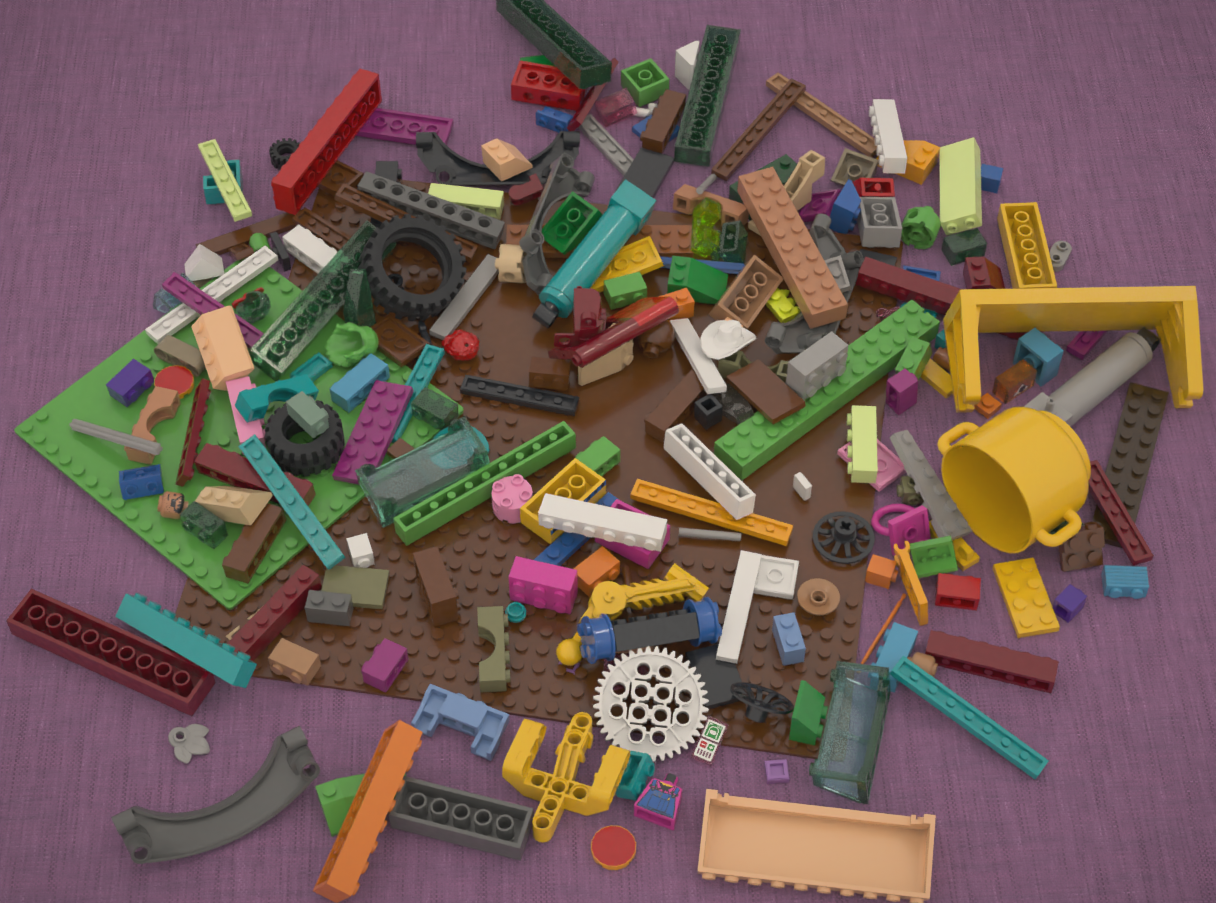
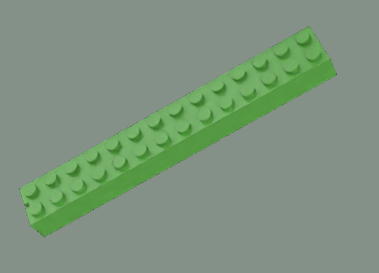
[714,300,940,481]

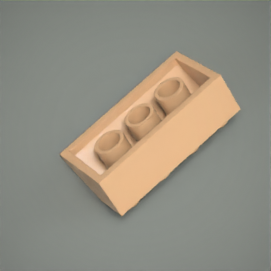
[191,306,255,391]

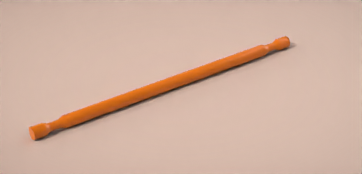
[857,593,907,671]

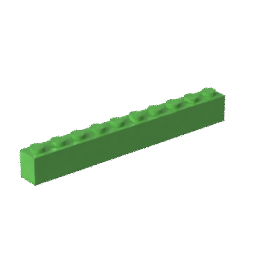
[394,421,576,546]

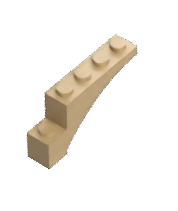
[748,150,825,236]

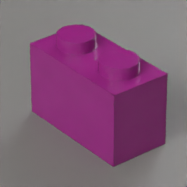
[886,368,918,415]
[361,638,409,692]

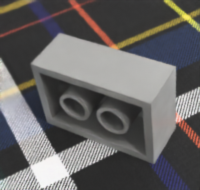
[857,197,902,248]
[786,331,849,400]

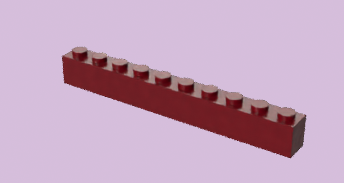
[856,257,1043,340]

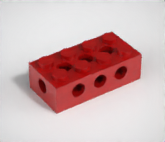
[511,61,588,111]

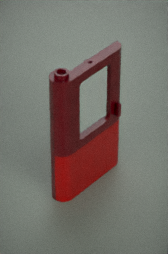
[548,296,679,368]

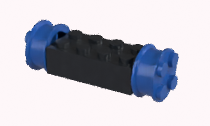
[577,597,722,664]

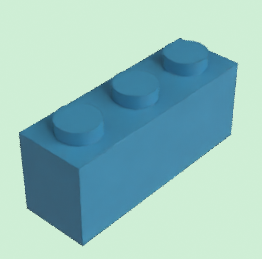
[330,353,390,413]
[868,622,918,693]

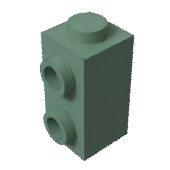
[286,391,329,438]

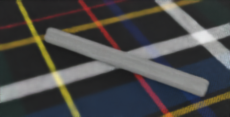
[69,419,163,455]

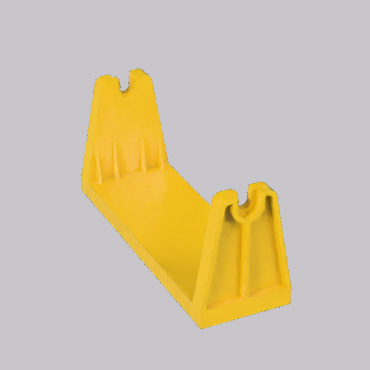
[943,286,1203,413]

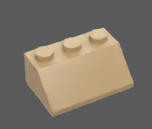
[194,486,273,525]

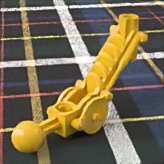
[556,563,709,666]

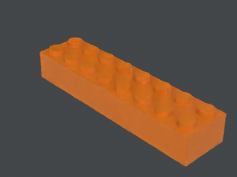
[313,720,423,903]

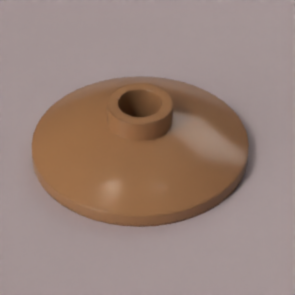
[797,578,840,615]

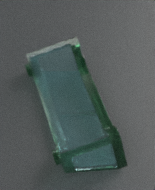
[355,416,490,528]
[809,661,891,804]

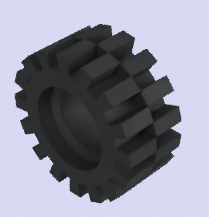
[269,138,300,170]

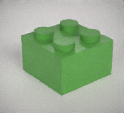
[621,58,670,107]

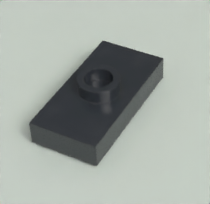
[270,232,291,272]

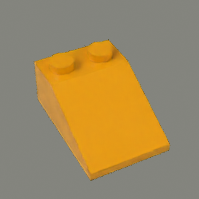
[876,140,940,185]

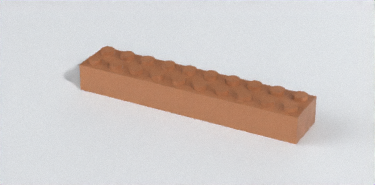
[737,167,848,329]

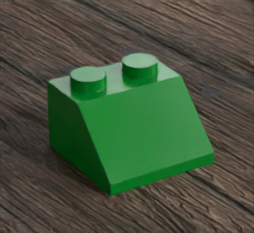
[789,680,828,746]

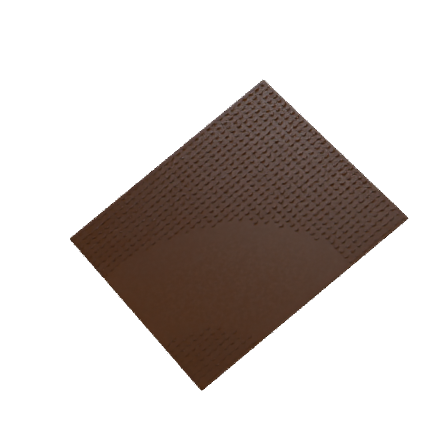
[164,180,903,763]

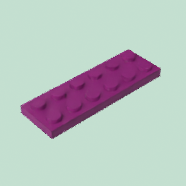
[356,108,454,145]
[332,380,414,487]

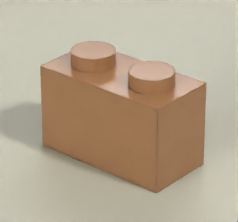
[268,638,321,686]

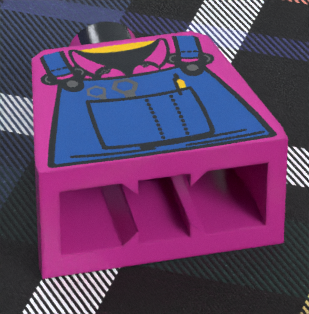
[634,773,682,831]

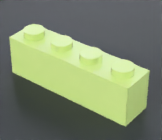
[428,183,504,220]
[847,405,878,483]

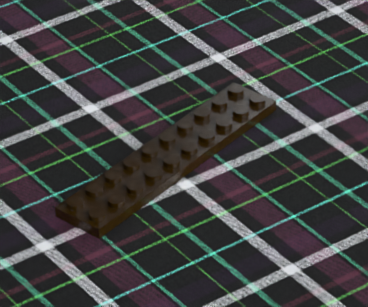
[1092,382,1169,549]

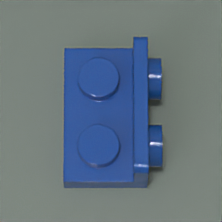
[536,106,573,133]
[119,464,164,500]

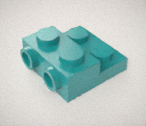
[592,751,655,801]

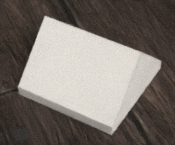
[675,41,699,91]
[184,244,224,282]

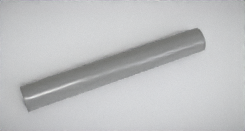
[696,174,717,194]
[679,528,741,541]

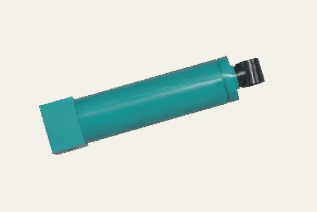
[532,179,656,329]

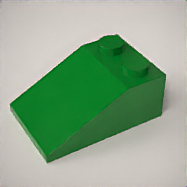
[541,191,603,255]
[667,256,728,304]

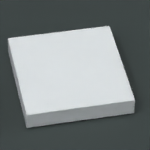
[753,555,799,600]

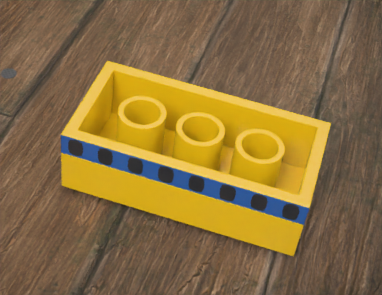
[520,458,606,544]

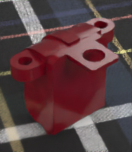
[554,286,606,347]

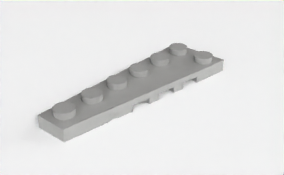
[890,430,972,540]

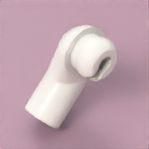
[632,103,658,118]

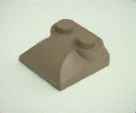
[831,148,879,186]

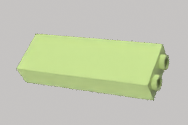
[940,137,982,236]

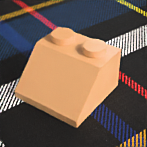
[481,139,533,182]

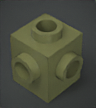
[896,475,924,505]

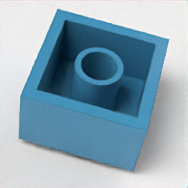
[1013,328,1064,387]

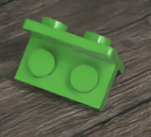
[910,535,958,578]

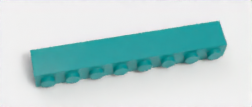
[115,593,257,688]

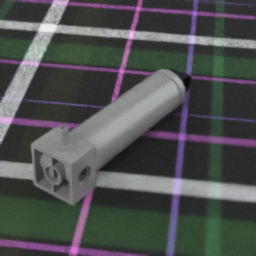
[1024,327,1161,427]

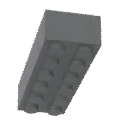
[389,776,534,861]

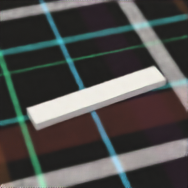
[670,318,727,394]
[716,550,762,664]

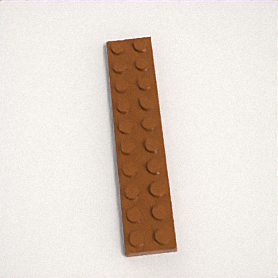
[506,225,694,258]

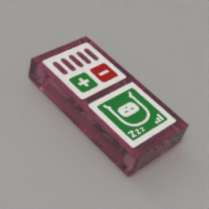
[691,716,729,766]

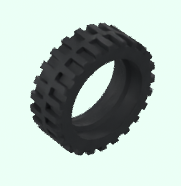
[358,214,466,322]

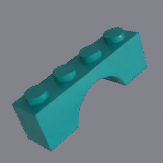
[235,374,319,423]

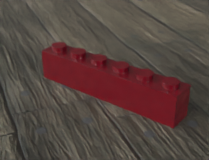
[194,443,316,506]
[227,565,322,661]
[925,630,1059,694]

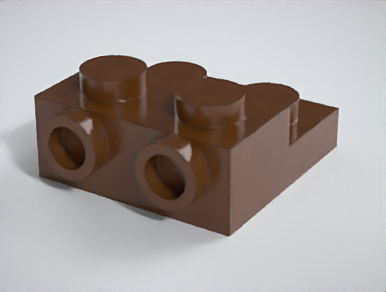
[1057,521,1105,572]

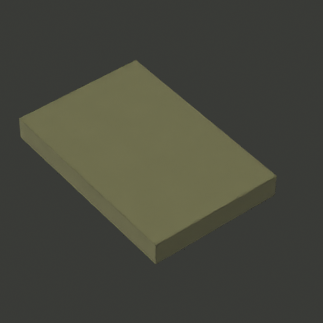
[321,565,390,609]

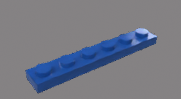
[534,492,619,566]

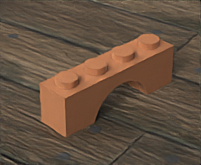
[673,184,749,232]
[124,386,181,465]

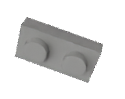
[824,255,851,292]

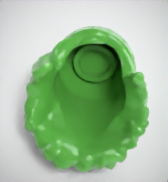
[325,322,379,367]

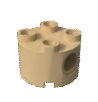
[495,244,527,283]

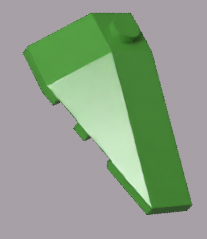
[315,774,406,836]

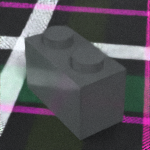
[305,590,353,626]

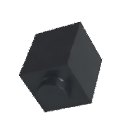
[694,394,723,430]

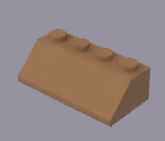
[708,255,784,329]

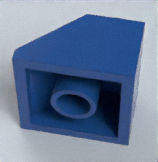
[829,179,861,234]

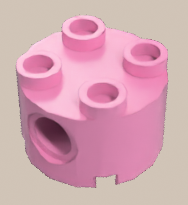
[491,474,533,524]

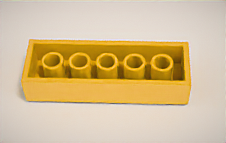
[997,202,1057,289]

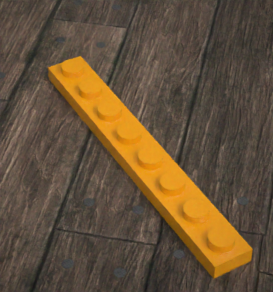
[630,479,793,546]

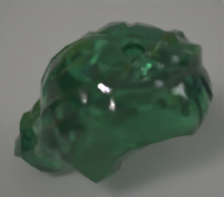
[235,291,271,324]

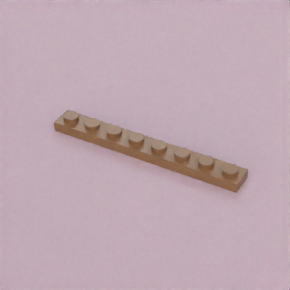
[766,72,877,157]

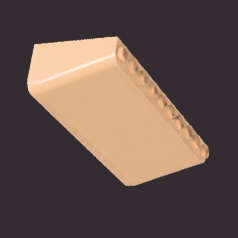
[698,789,936,903]

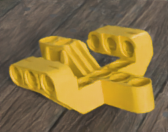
[502,712,630,843]

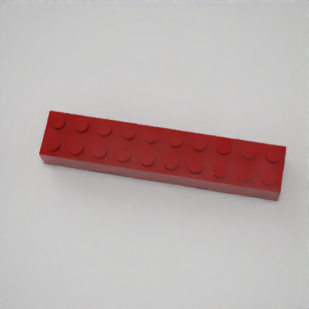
[271,68,382,215]

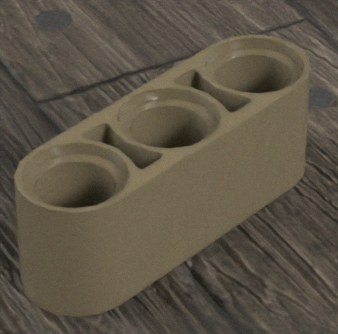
[154,335,206,377]

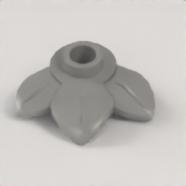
[168,724,210,764]

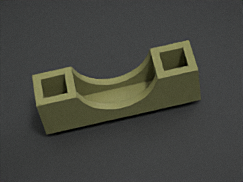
[718,351,788,383]
[477,606,511,692]

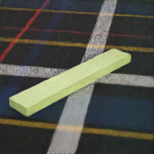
[198,139,252,222]

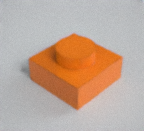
[974,393,1002,419]

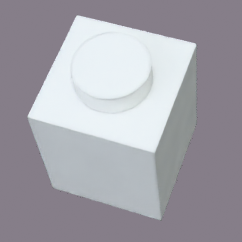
[346,533,375,568]

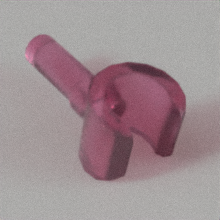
[876,306,900,322]

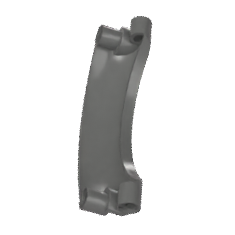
[111,726,320,864]

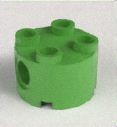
[901,206,941,249]

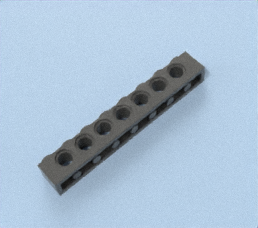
[357,171,505,249]

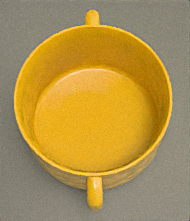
[937,407,1091,553]

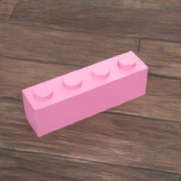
[226,376,266,455]

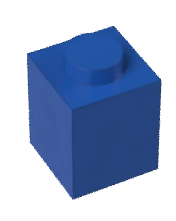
[981,164,1003,193]

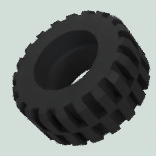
[265,400,345,477]

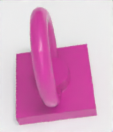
[871,504,931,556]

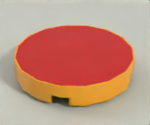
[154,365,195,399]
[591,825,636,870]

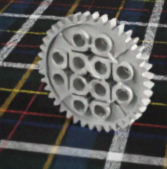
[593,646,709,762]

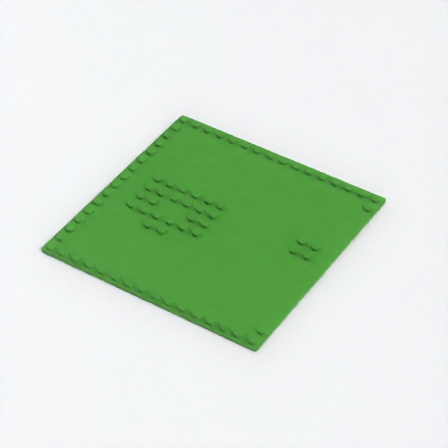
[14,257,463,610]

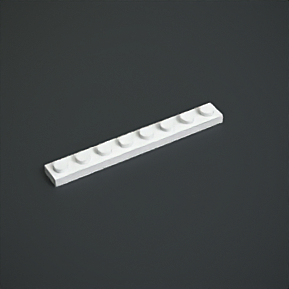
[145,246,278,344]

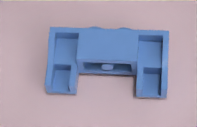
[411,684,510,761]

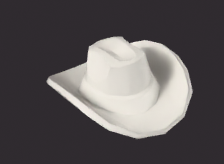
[700,320,757,360]

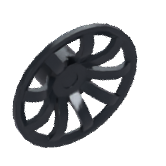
[813,511,875,564]
[730,682,794,723]

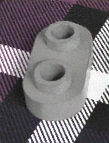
[1049,241,1072,272]

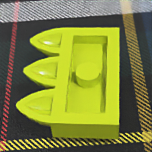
[765,287,800,323]

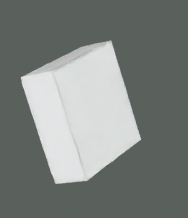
[793,472,812,501]

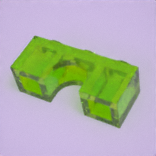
[691,197,721,258]

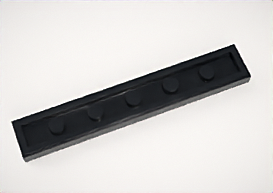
[460,374,580,416]

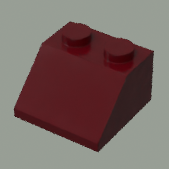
[963,257,1005,289]

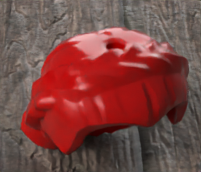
[441,329,480,361]

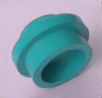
[505,602,526,623]

